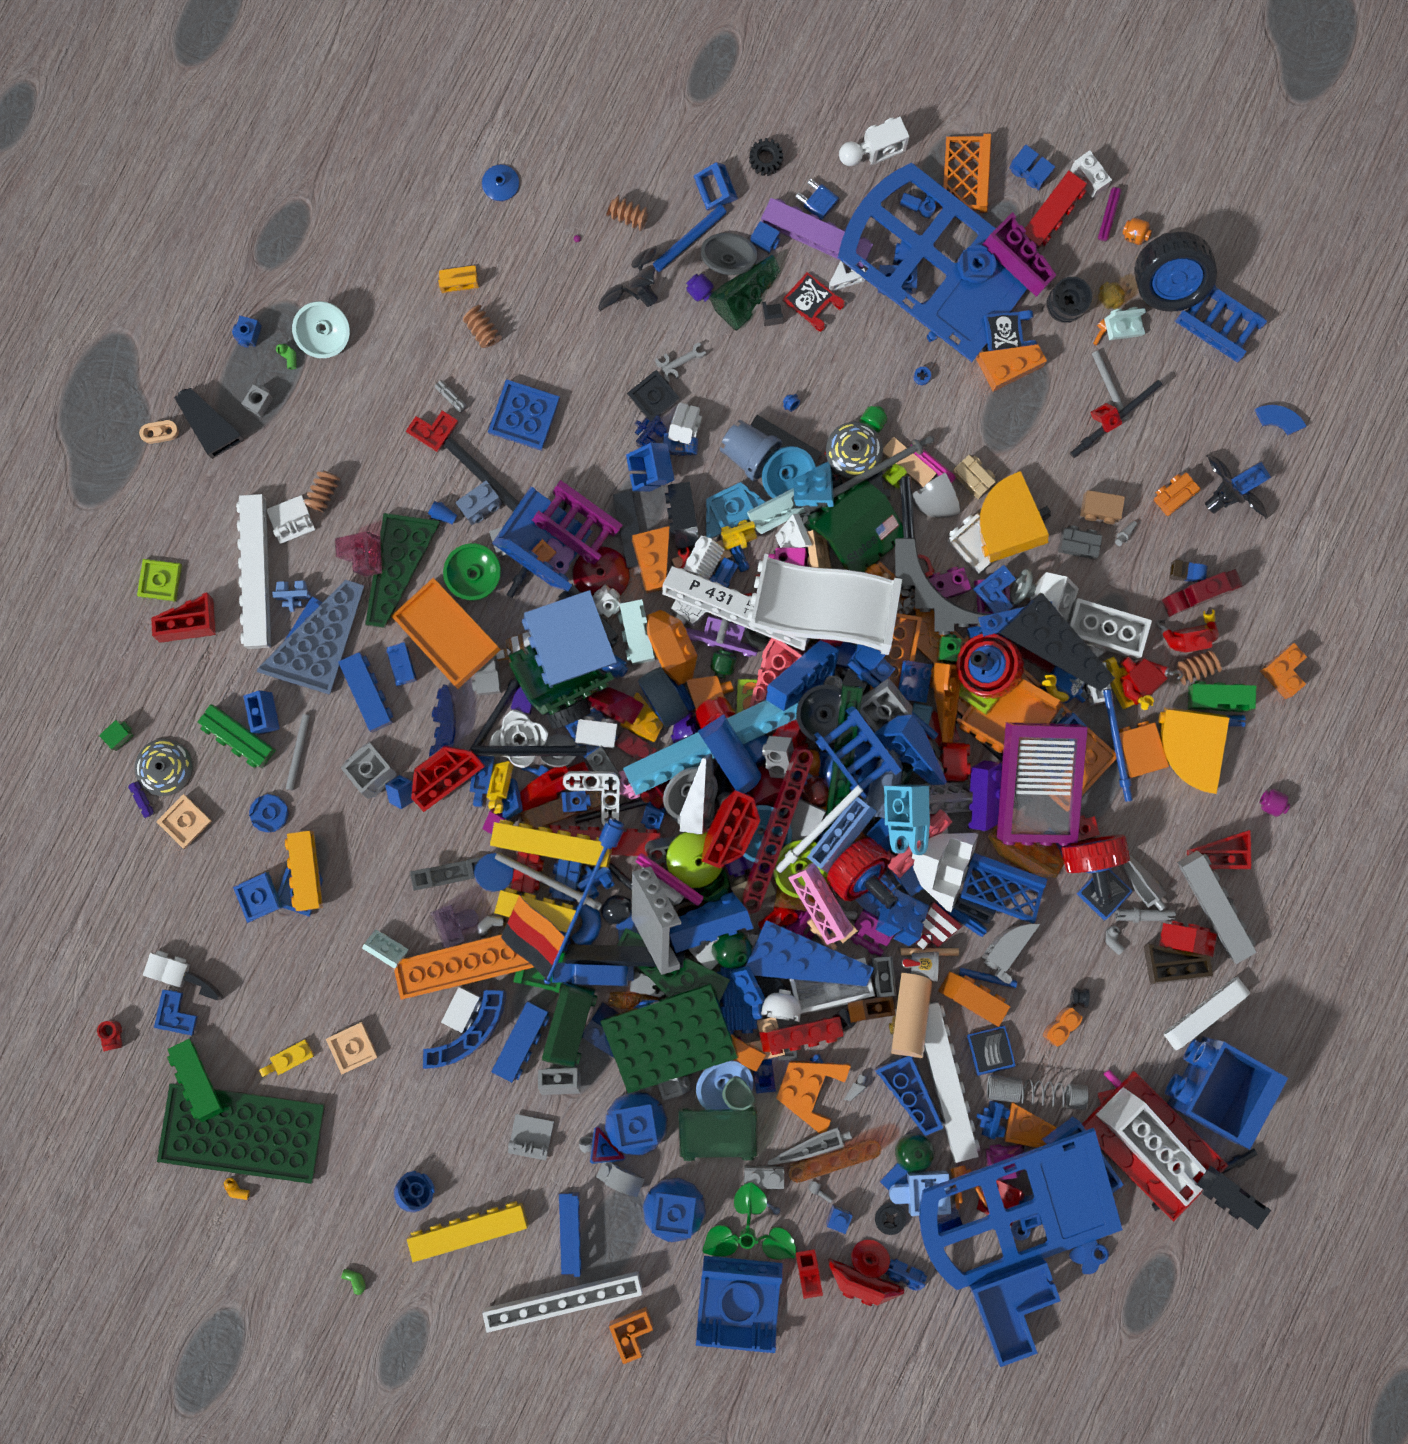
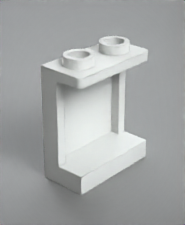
[947,513,992,575]

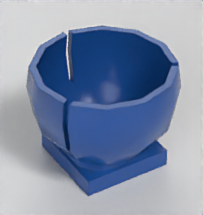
[605,1092,668,1156]
[643,1178,706,1242]

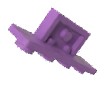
[685,615,758,657]

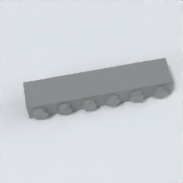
[1177,851,1257,964]

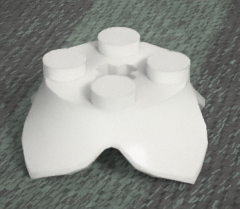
[490,710,548,768]

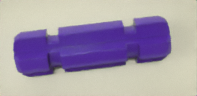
[128,781,154,818]

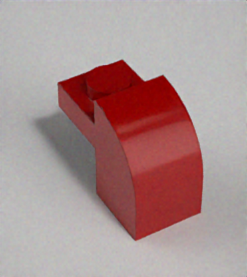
[796,1249,823,1299]

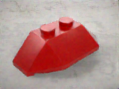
[411,746,484,812]
[701,790,760,869]
[828,1258,905,1306]

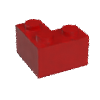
[1159,921,1217,957]

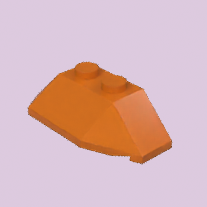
[646,610,698,686]

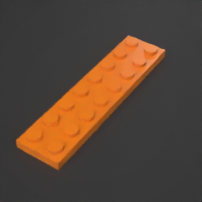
[394,935,534,1000]

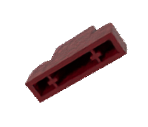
[1162,569,1243,617]

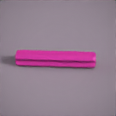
[910,444,956,484]

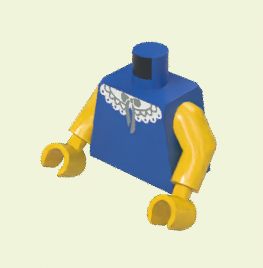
[1040,666,1090,703]

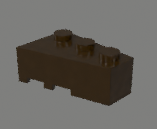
[1144,944,1213,985]

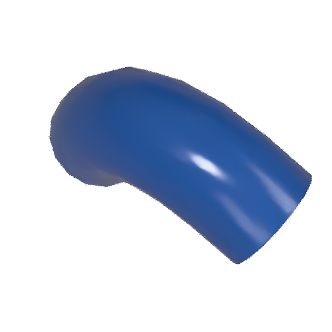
[571,904,601,945]

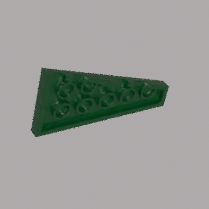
[365,513,441,628]
[617,928,731,1003]

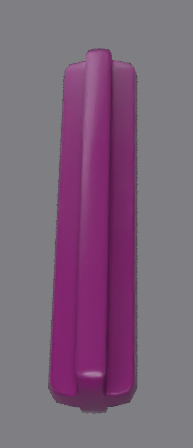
[1098,187,1122,241]

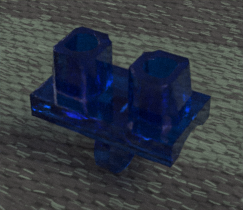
[634,415,668,448]

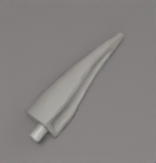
[1121,854,1167,911]
[768,1128,852,1165]

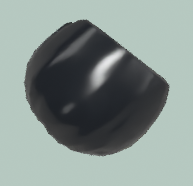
[601,895,632,925]

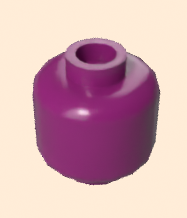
[1259,789,1290,817]

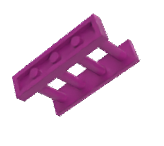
[532,480,622,565]

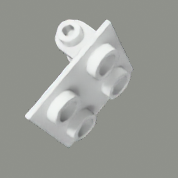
[266,495,315,544]

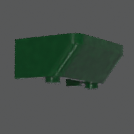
[542,982,598,1067]

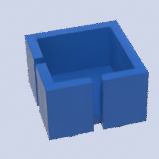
[626,443,675,492]
[875,889,929,946]

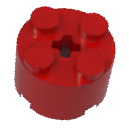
[695,697,736,729]
[939,742,971,781]

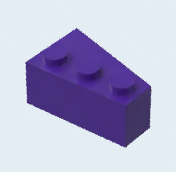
[969,760,1002,831]

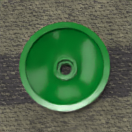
[443,543,501,601]

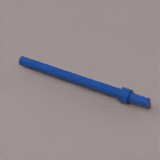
[847,659,938,740]
[1103,689,1133,802]

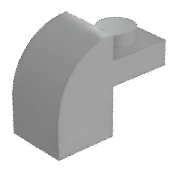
[596,1162,645,1197]

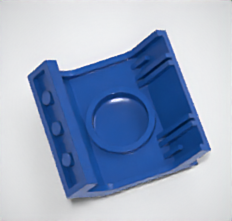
[696,1256,783,1353]

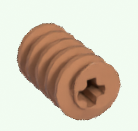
[606,195,648,231]
[463,305,502,348]
[303,470,341,513]
[1177,650,1222,685]

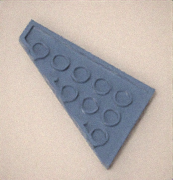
[256,580,364,695]

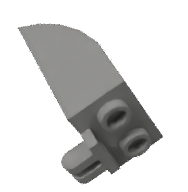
[982,924,1040,983]

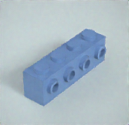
[807,797,877,873]

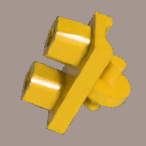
[721,520,757,550]

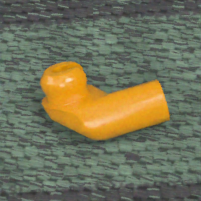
[224,1177,250,1200]

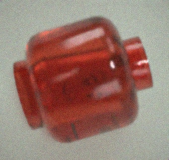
[803,775,829,806]

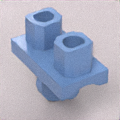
[273,581,311,612]

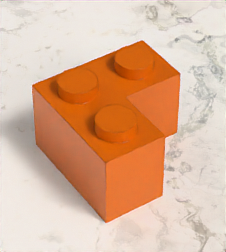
[1260,643,1307,699]
[609,1307,654,1364]

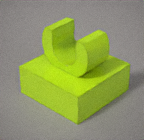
[882,464,907,489]

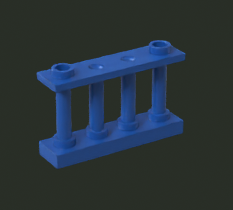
[1175,285,1267,363]
[967,601,1053,640]
[814,706,902,799]

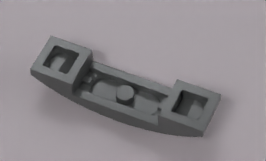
[410,856,483,891]

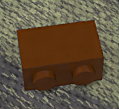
[848,996,896,1023]

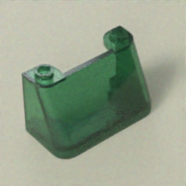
[679,1107,758,1161]

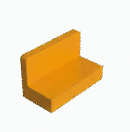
[438,265,479,293]

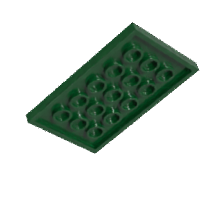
[600,983,739,1094]

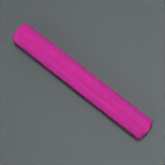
[636,853,703,905]

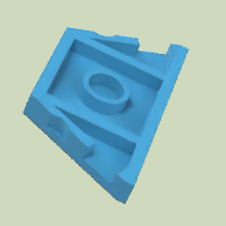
[793,462,834,507]
[706,482,765,539]

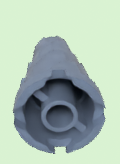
[864,749,903,818]

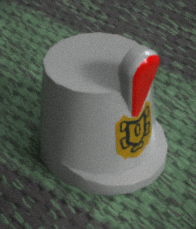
[902,951,939,982]

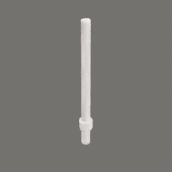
[775,785,863,873]

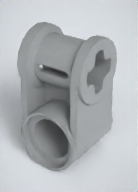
[629,972,665,997]

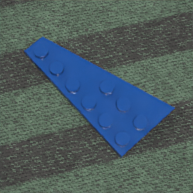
[746,920,874,986]

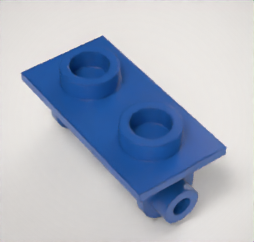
[885,1259,927,1291]

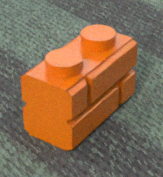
[1154,473,1200,516]

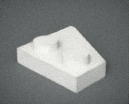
[775,514,812,548]

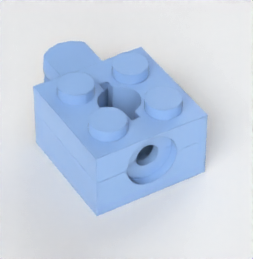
[889,1170,951,1216]

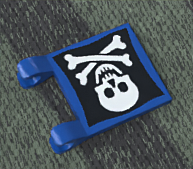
[984,310,1037,351]

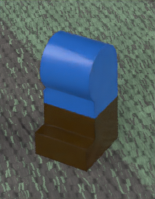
[1169,559,1208,582]

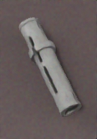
[1115,907,1176,923]

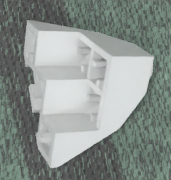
[912,833,978,912]

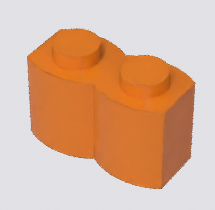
[1043,1007,1083,1047]

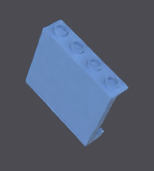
[522,590,616,688]

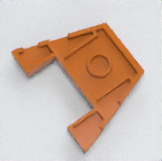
[776,1061,851,1134]

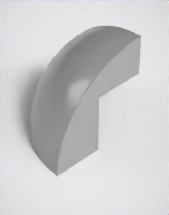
[912,473,960,518]

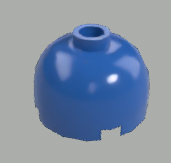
[394,1171,435,1213]

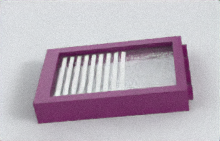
[997,722,1087,846]

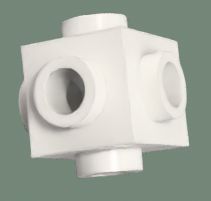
[592,585,621,618]

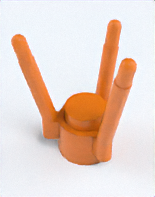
[950,1165,988,1209]

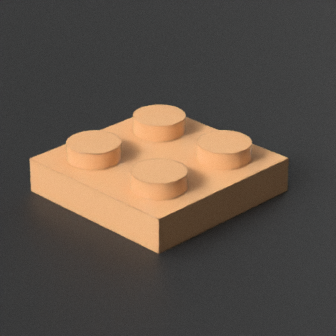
[807,530,832,569]
[156,794,212,849]
[326,1022,378,1075]

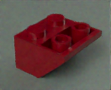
[585,687,644,725]

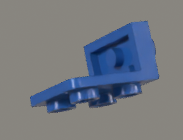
[898,660,933,703]

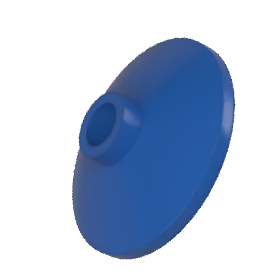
[482,165,519,201]

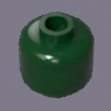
[710,649,737,678]

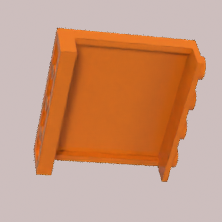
[957,679,1062,764]

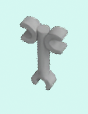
[655,343,706,383]

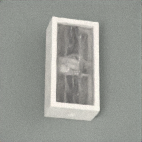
[789,958,875,1015]

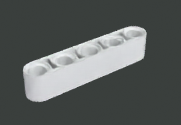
[1163,977,1250,1050]

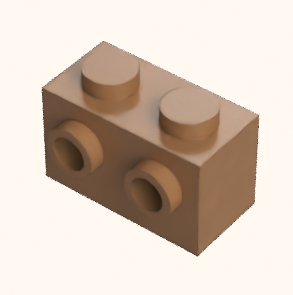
[1080,490,1125,524]

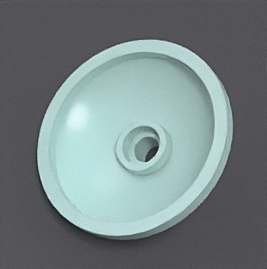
[292,301,350,358]

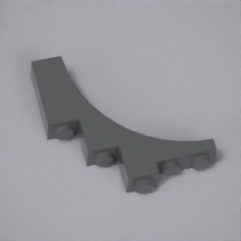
[895,538,991,635]

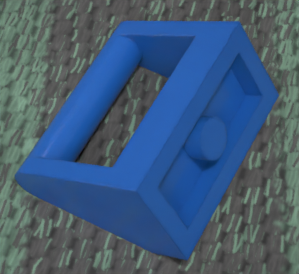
[694,162,738,211]

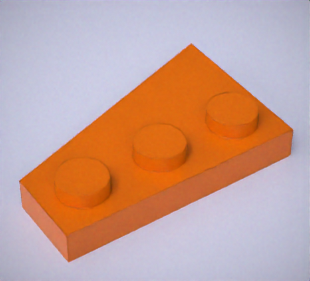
[1004,1102,1057,1148]

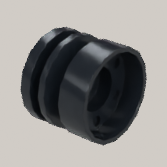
[1046,277,1092,323]

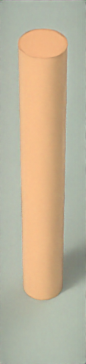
[900,948,959,956]

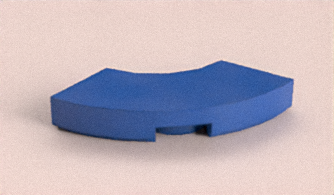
[1255,405,1307,435]

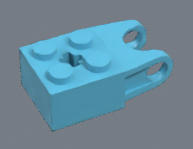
[884,784,930,855]

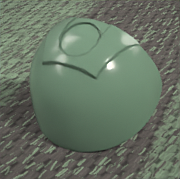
[722,1076,756,1111]

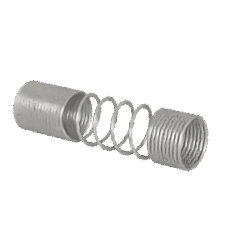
[987,1074,1089,1111]

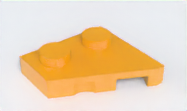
[620,692,663,742]

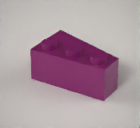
[985,1144,1025,1180]

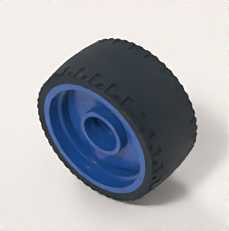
[637,667,689,728]

